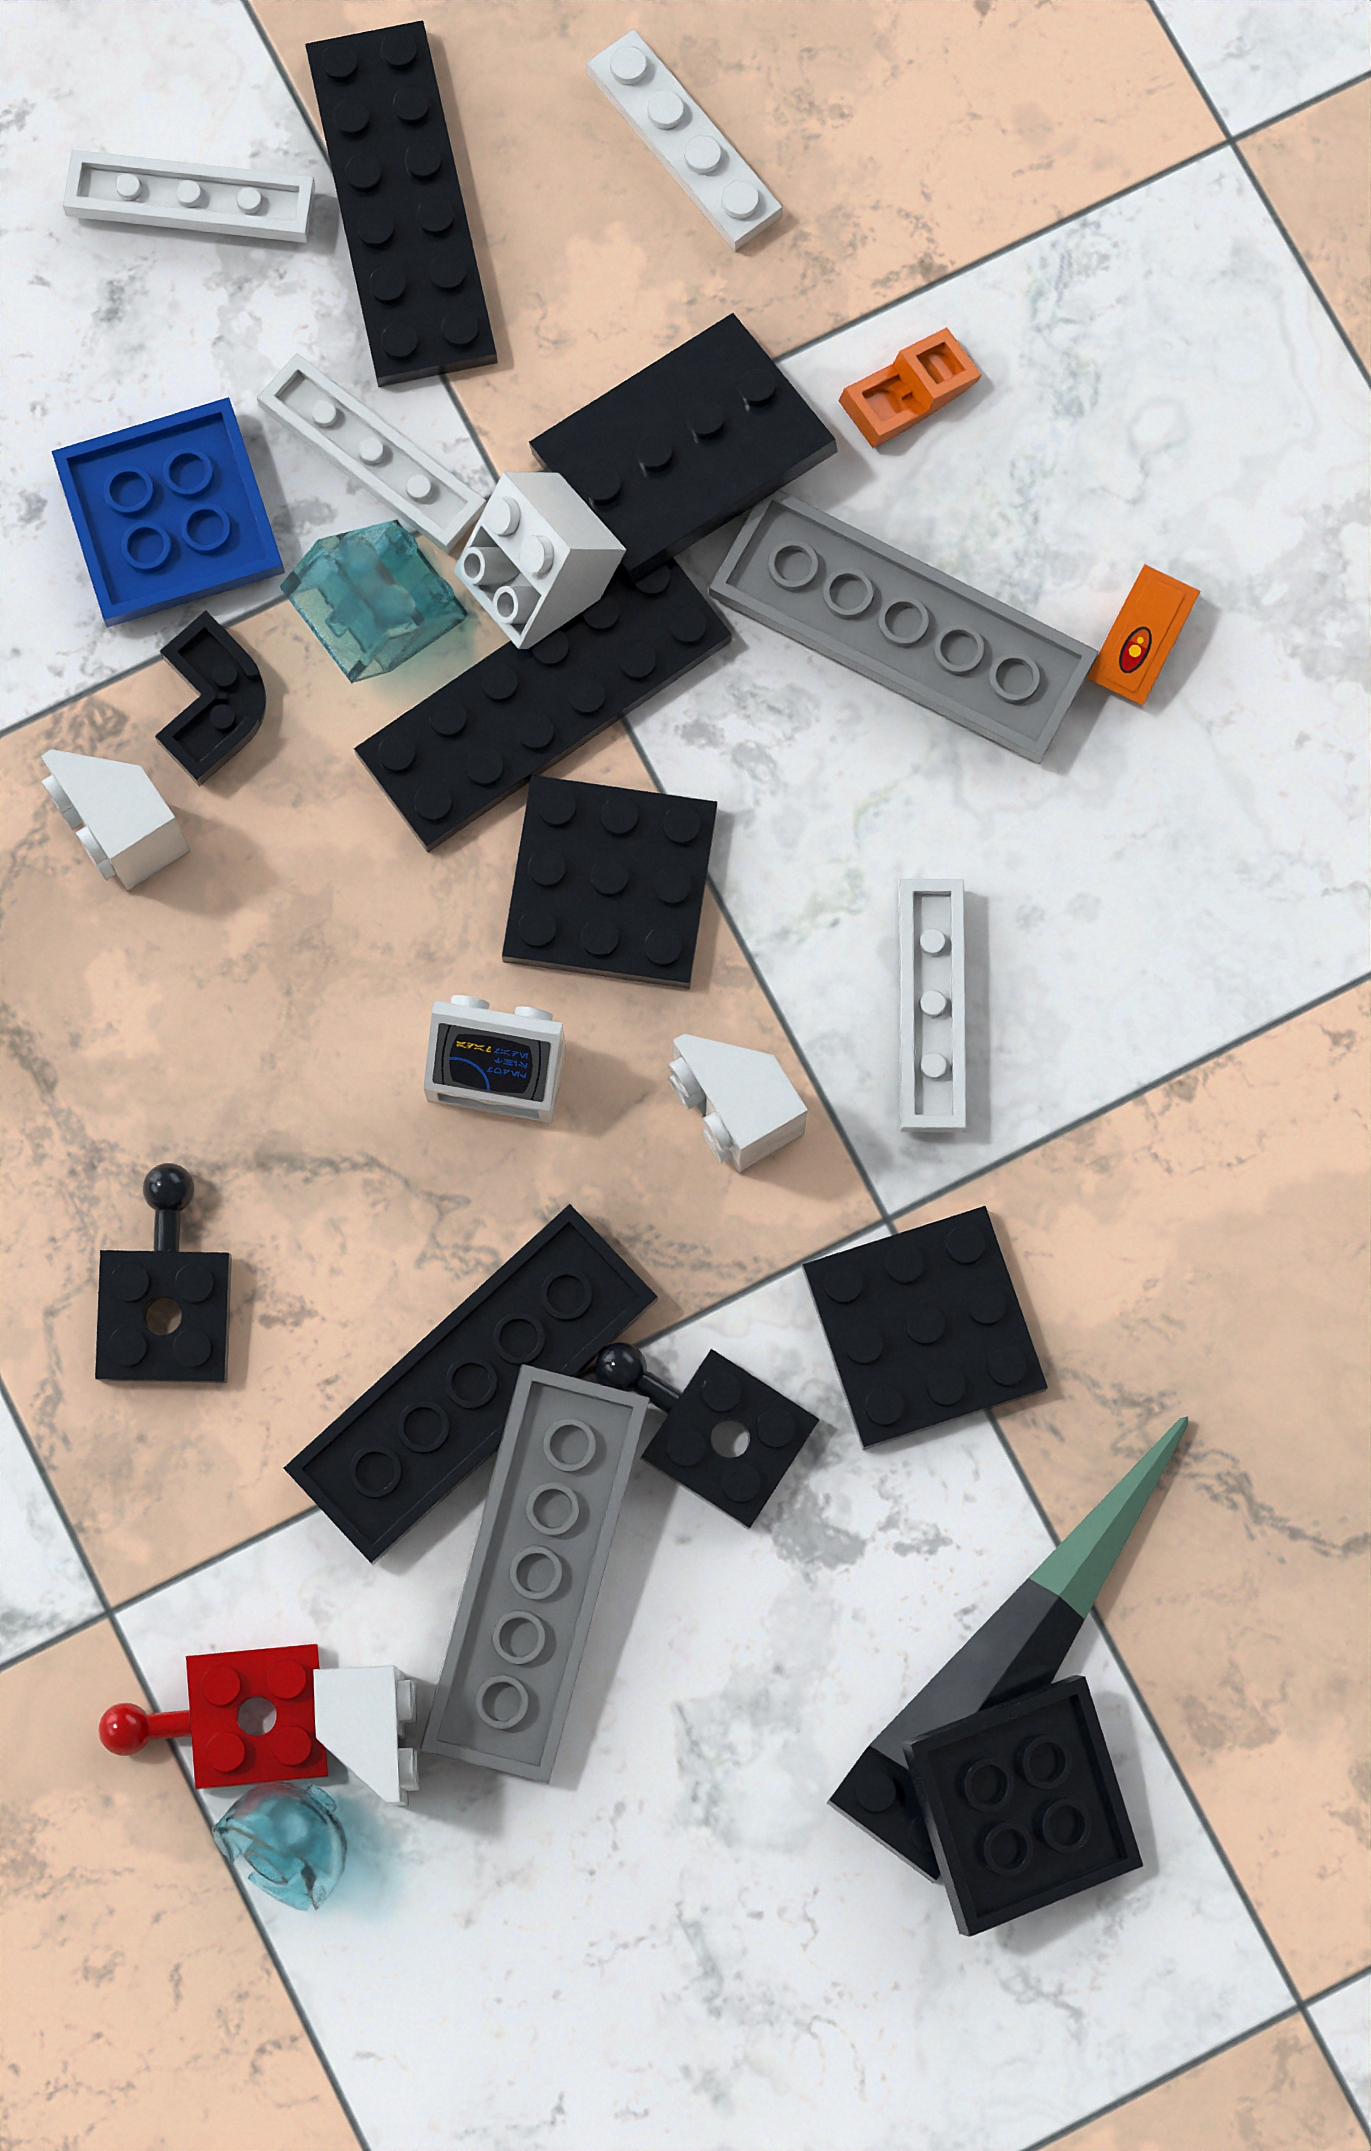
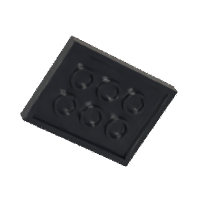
[529,313,838,584]

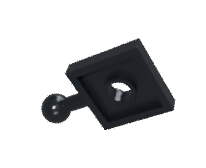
[95,1163,232,1383]
[595,1342,820,1530]

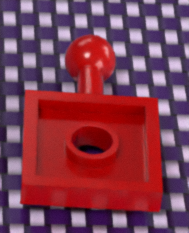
[98,1644,328,1790]

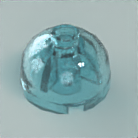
[212,1782,348,1911]

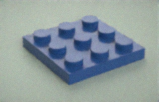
[51,397,285,628]

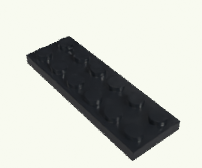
[305,20,498,387]
[354,558,732,853]
[283,1204,658,1565]

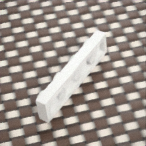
[586,29,783,252]
[63,149,315,243]
[257,352,487,554]
[899,879,966,1132]

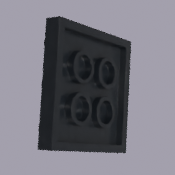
[502,775,718,989]
[802,1206,1048,1450]
[900,1675,1144,1937]

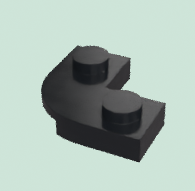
[155,610,266,787]

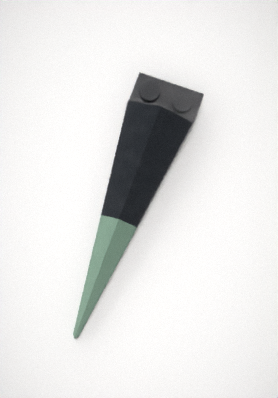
[827,1416,1188,1883]

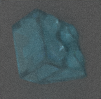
[280,519,469,684]

